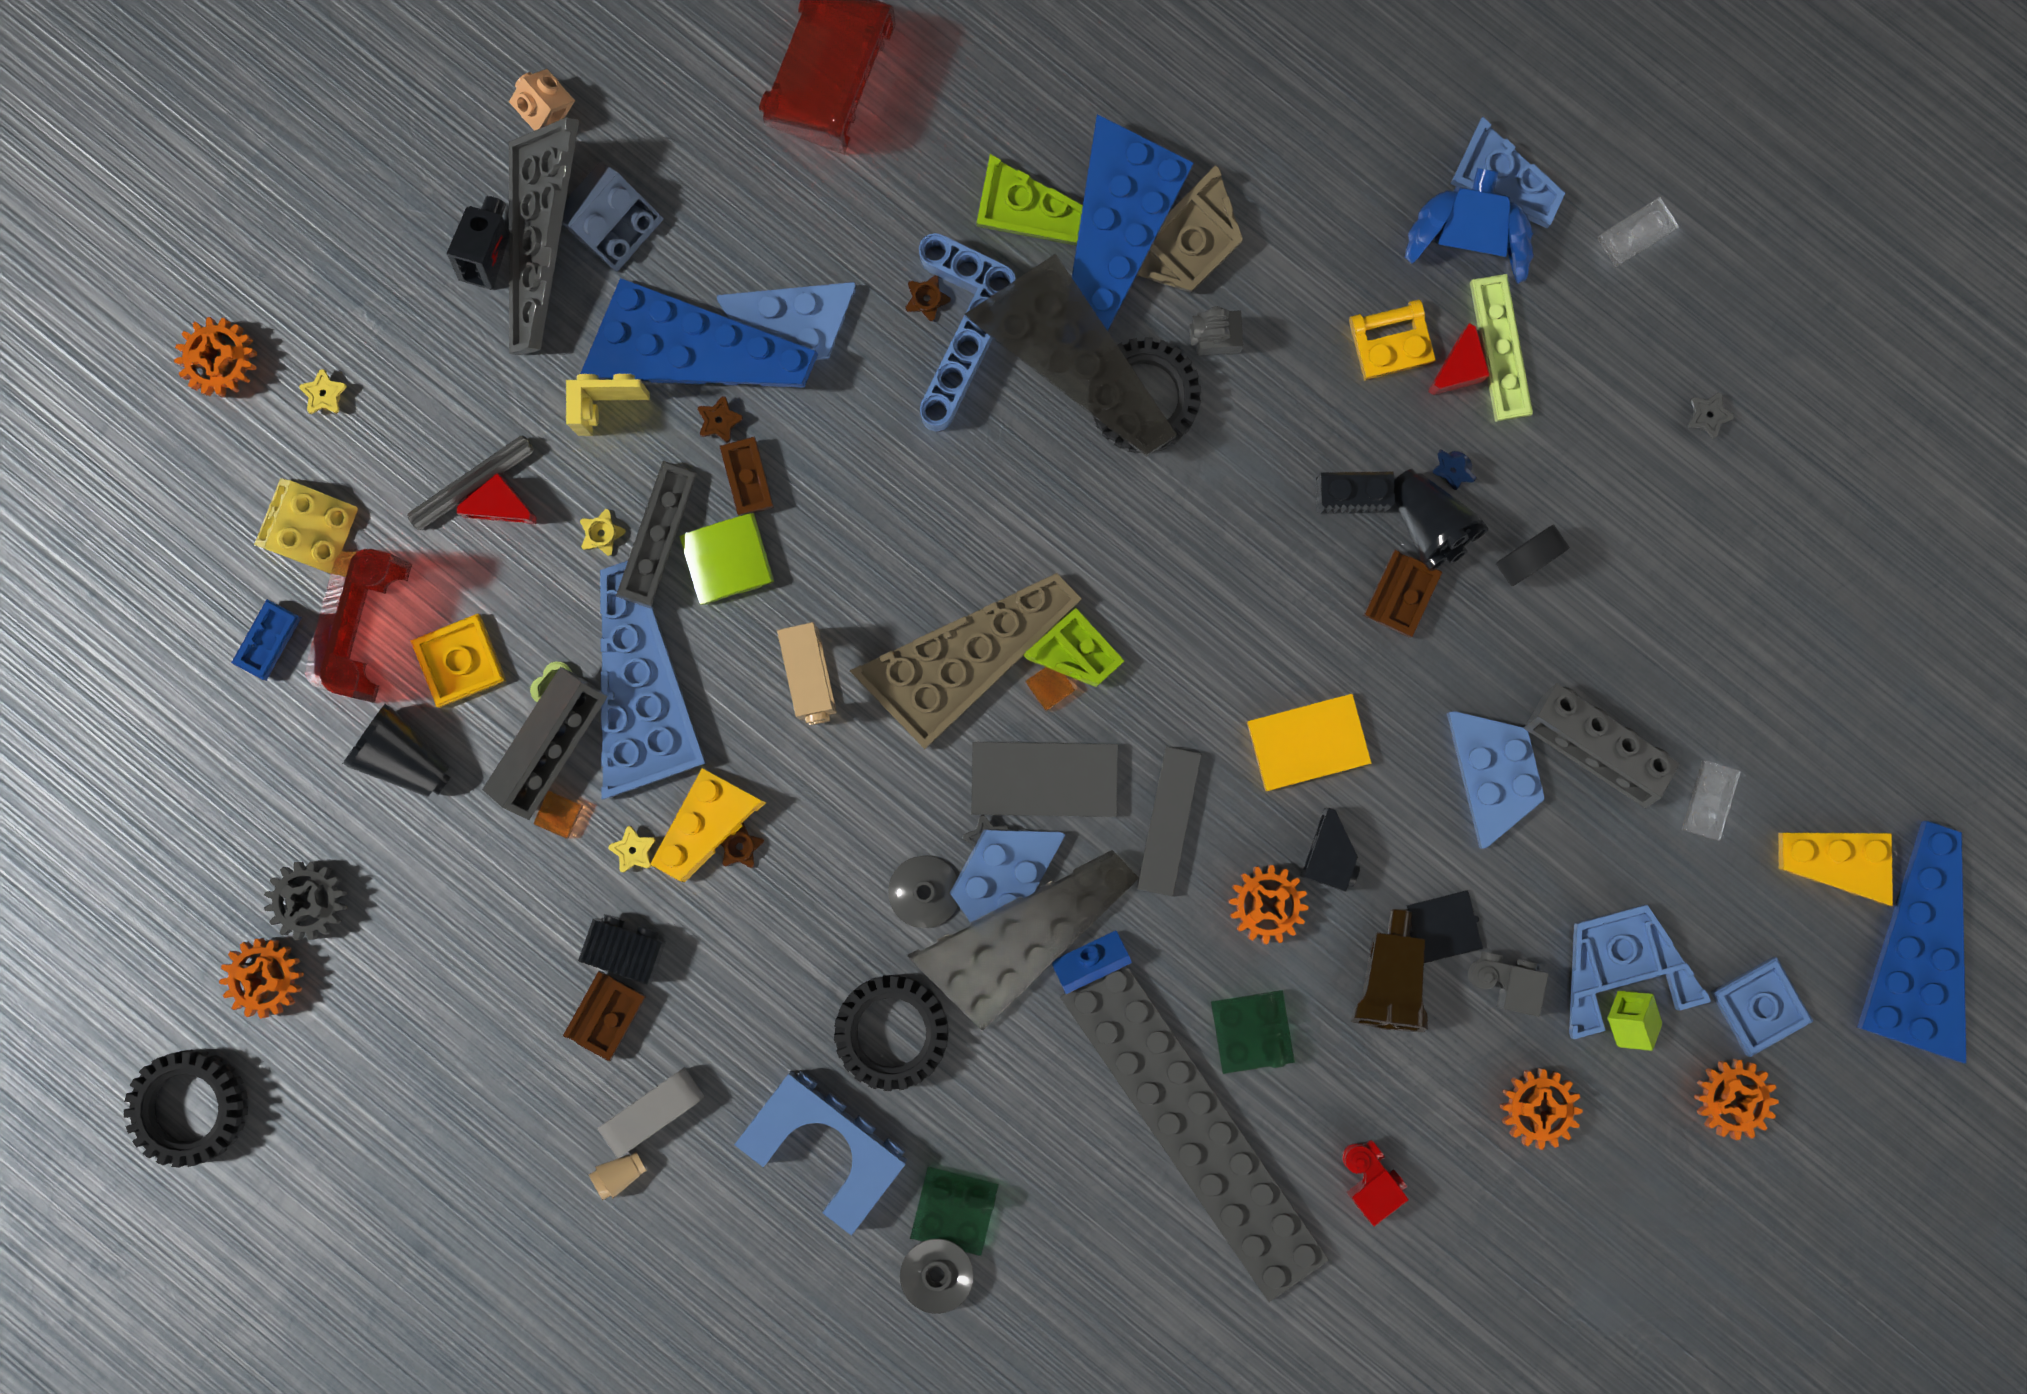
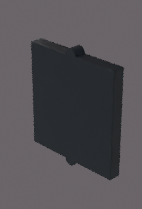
[1406,890,1483,963]

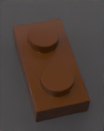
[720,436,774,516]

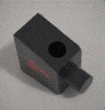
[447,196,509,290]

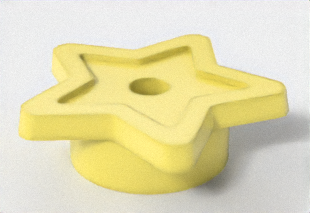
[299,369,347,414]
[580,509,626,556]
[608,826,655,873]

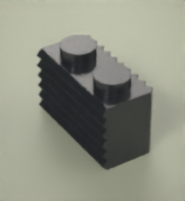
[1316,471,1395,514]
[578,914,666,985]

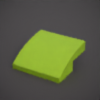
[679,513,774,605]

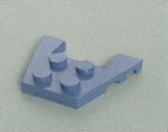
[1569,904,1711,1039]

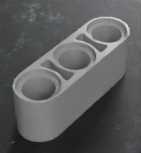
[597,1067,705,1158]

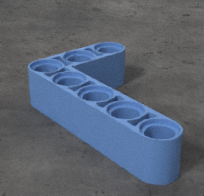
[919,233,1016,432]

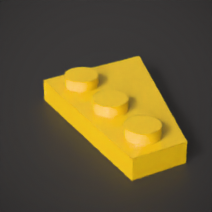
[650,768,766,883]
[1778,833,1893,906]

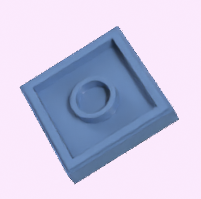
[1710,957,1813,1057]

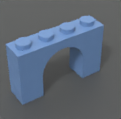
[734,1071,907,1236]

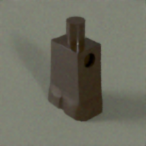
[1351,909,1428,1032]

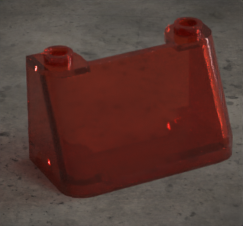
[759,0,896,155]
[305,549,412,703]

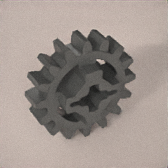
[264,861,347,940]

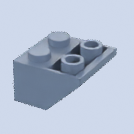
[562,162,664,272]

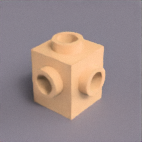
[509,69,575,131]

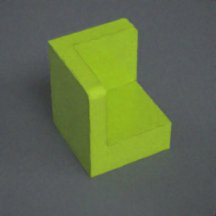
[1608,991,1662,1051]

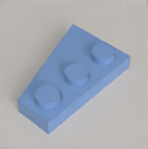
[1450,116,1565,229]

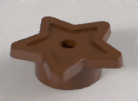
[905,275,951,321]
[697,396,743,443]
[721,823,764,868]

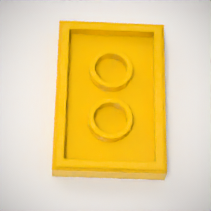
[1246,694,1372,792]

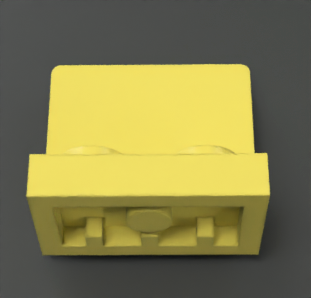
[566,374,650,436]
[254,478,358,574]

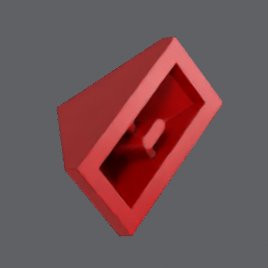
[1428,323,1489,395]
[457,473,537,524]

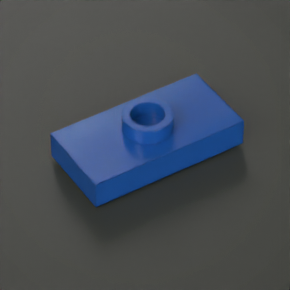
[231,599,302,681]
[1051,930,1132,994]

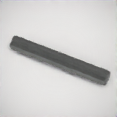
[407,435,534,530]

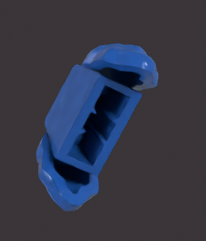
[1404,168,1534,284]

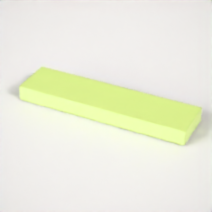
[1470,274,1533,422]

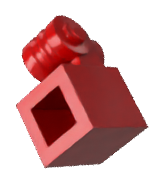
[1342,1140,1409,1227]

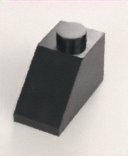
[1300,808,1360,892]

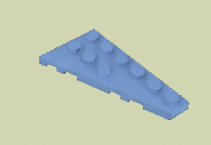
[600,561,707,800]

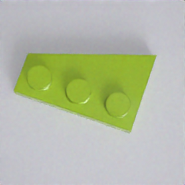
[976,154,1083,246]

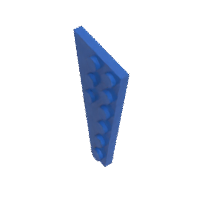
[1062,114,1193,358]
[580,278,818,388]
[1857,821,1966,1064]

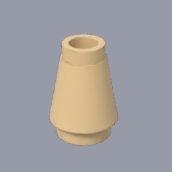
[589,1152,647,1200]

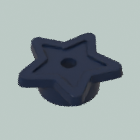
[1433,449,1477,490]

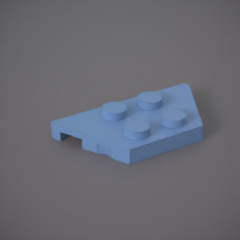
[717,282,856,360]
[1447,711,1545,849]
[950,829,1065,958]

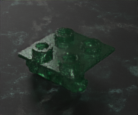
[1211,990,1295,1074]
[910,1166,999,1256]

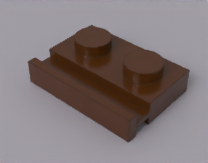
[1363,550,1442,638]
[563,971,647,1061]

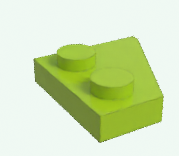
[1023,608,1124,687]

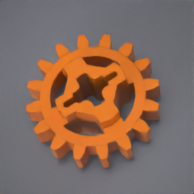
[174,317,257,397]
[1228,865,1309,944]
[219,938,304,1019]
[1694,1059,1779,1140]
[1500,1068,1583,1150]

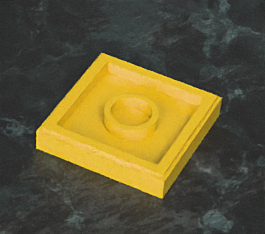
[410,614,506,708]

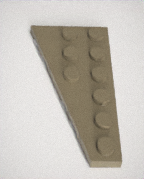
[849,573,1082,749]

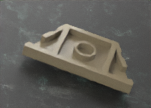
[1137,165,1243,293]

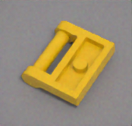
[1349,299,1436,381]

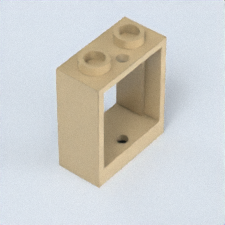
[777,622,837,725]

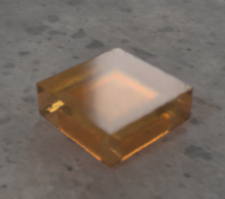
[1025,667,1075,712]
[533,791,583,839]

